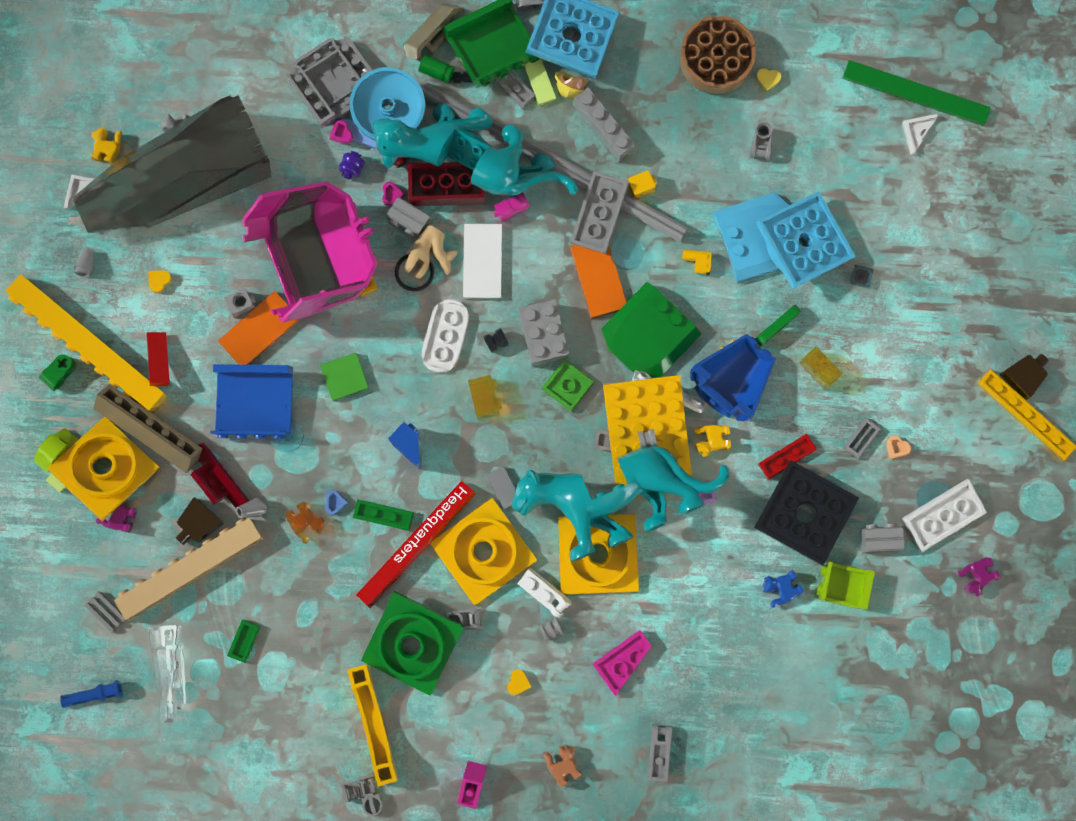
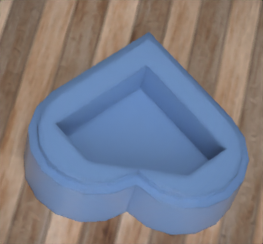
[325,490,349,515]

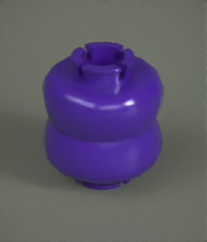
[338,151,365,180]

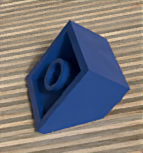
[388,422,422,469]

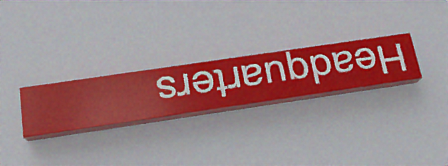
[356,481,476,608]

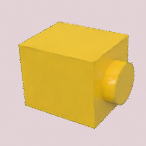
[627,170,657,199]

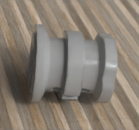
[539,617,564,641]

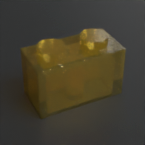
[799,346,843,390]
[468,375,502,420]

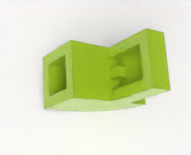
[33,428,79,473]

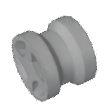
[638,429,657,448]

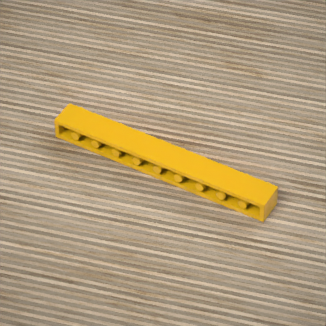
[6,274,168,413]

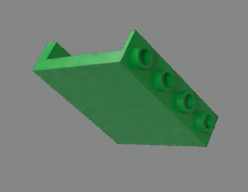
[444,0,540,88]

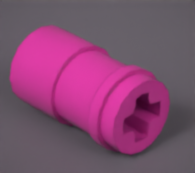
[493,192,530,222]

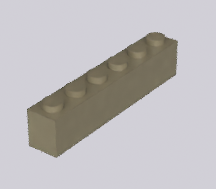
[93,384,202,473]

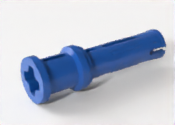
[60,680,123,708]

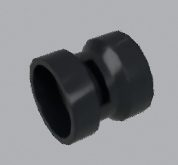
[483,328,509,353]

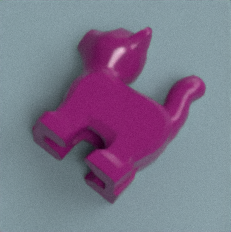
[96,504,138,533]
[957,557,1001,597]

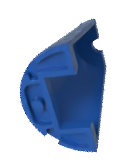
[690,334,776,421]

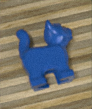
[763,570,804,608]

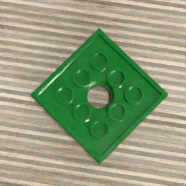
[361,591,465,696]

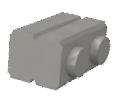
[386,197,431,238]
[861,523,905,553]

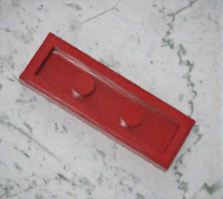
[146,332,170,386]
[758,434,817,480]

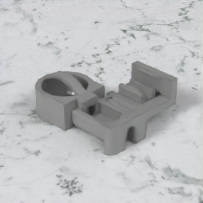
[341,773,383,816]

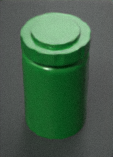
[418,54,455,84]

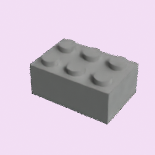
[518,299,569,367]

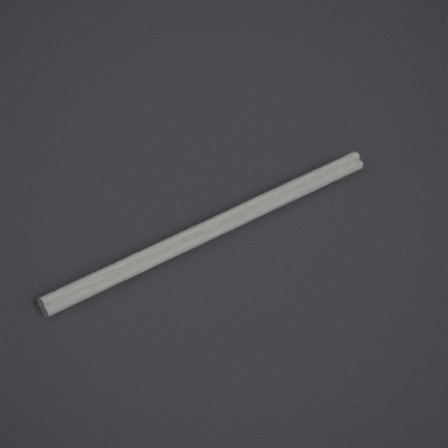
[423,83,688,242]

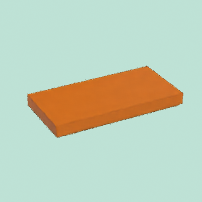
[570,245,626,319]
[218,291,301,365]

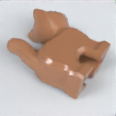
[543,745,582,787]

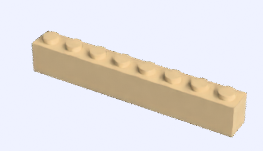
[114,518,264,621]

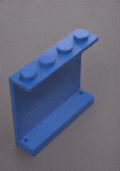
[210,364,293,439]

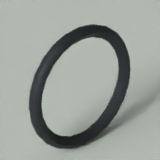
[395,253,434,292]

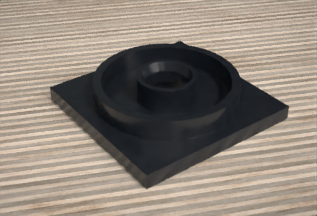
[754,460,859,566]

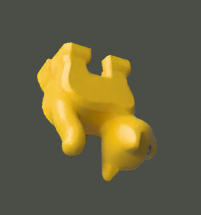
[91,126,123,166]
[693,425,731,457]

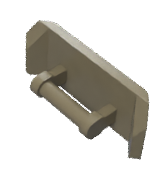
[404,4,464,60]

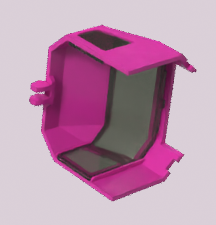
[243,181,378,322]

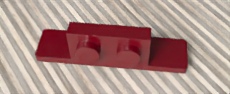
[191,442,249,508]

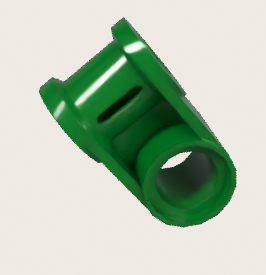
[39,355,76,391]

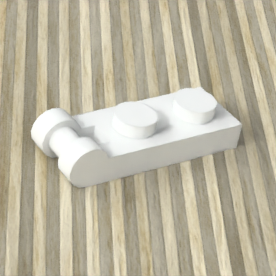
[517,567,571,618]

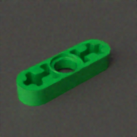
[755,304,802,347]

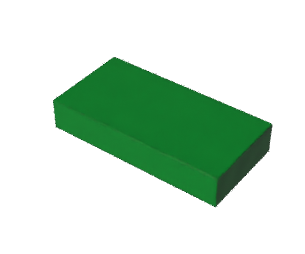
[227,619,261,663]

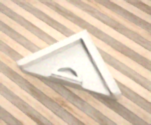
[902,114,938,155]
[64,174,107,210]

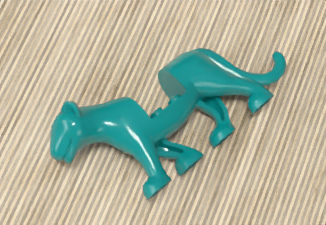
[373,103,578,195]
[511,446,729,562]

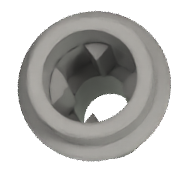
[74,248,94,277]
[236,498,267,518]

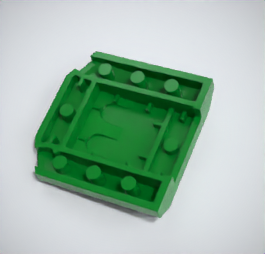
[601,282,701,378]

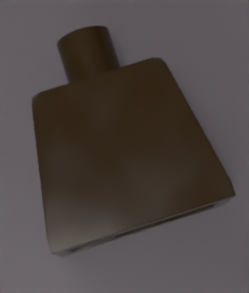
[999,354,1049,400]
[175,497,224,545]

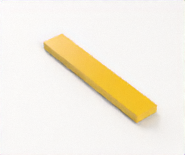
[977,369,1076,461]

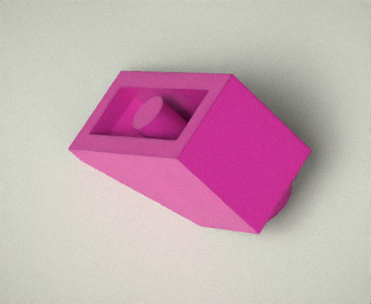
[457,761,487,809]

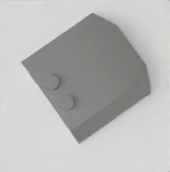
[286,36,372,128]

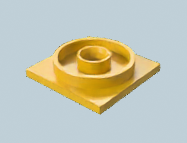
[47,417,160,521]
[430,498,538,606]
[558,514,639,594]

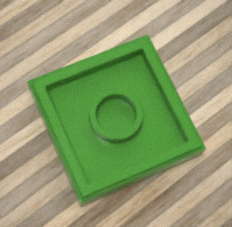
[320,353,369,401]
[541,359,595,412]

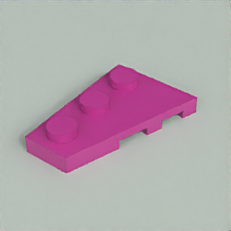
[593,630,652,696]

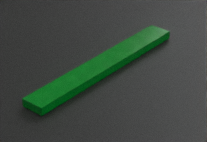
[842,60,991,126]

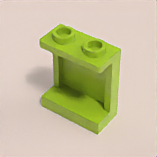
[816,561,875,610]

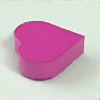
[330,120,353,145]
[382,182,405,207]

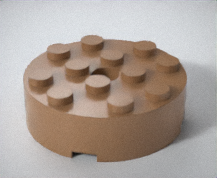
[680,16,756,94]

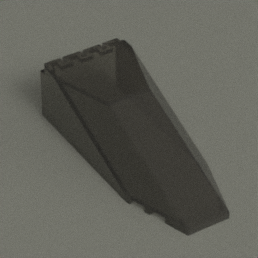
[72,95,271,233]

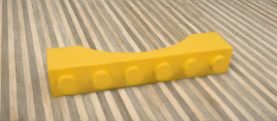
[347,664,399,786]

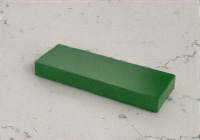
[353,499,414,531]

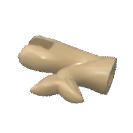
[404,225,458,279]

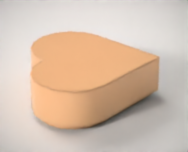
[886,435,911,459]

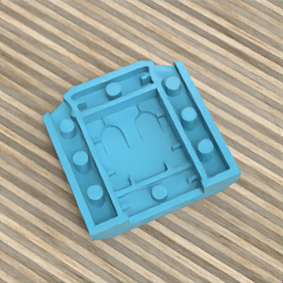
[712,192,803,283]

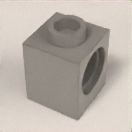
[224,288,256,318]

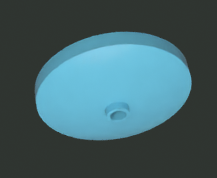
[350,67,425,141]

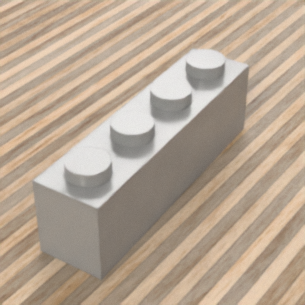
[573,88,635,162]

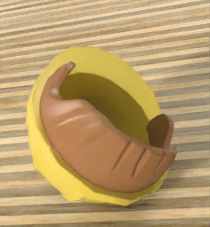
[555,72,588,100]

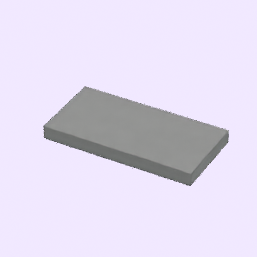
[570,171,629,254]

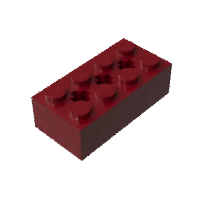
[408,162,485,206]

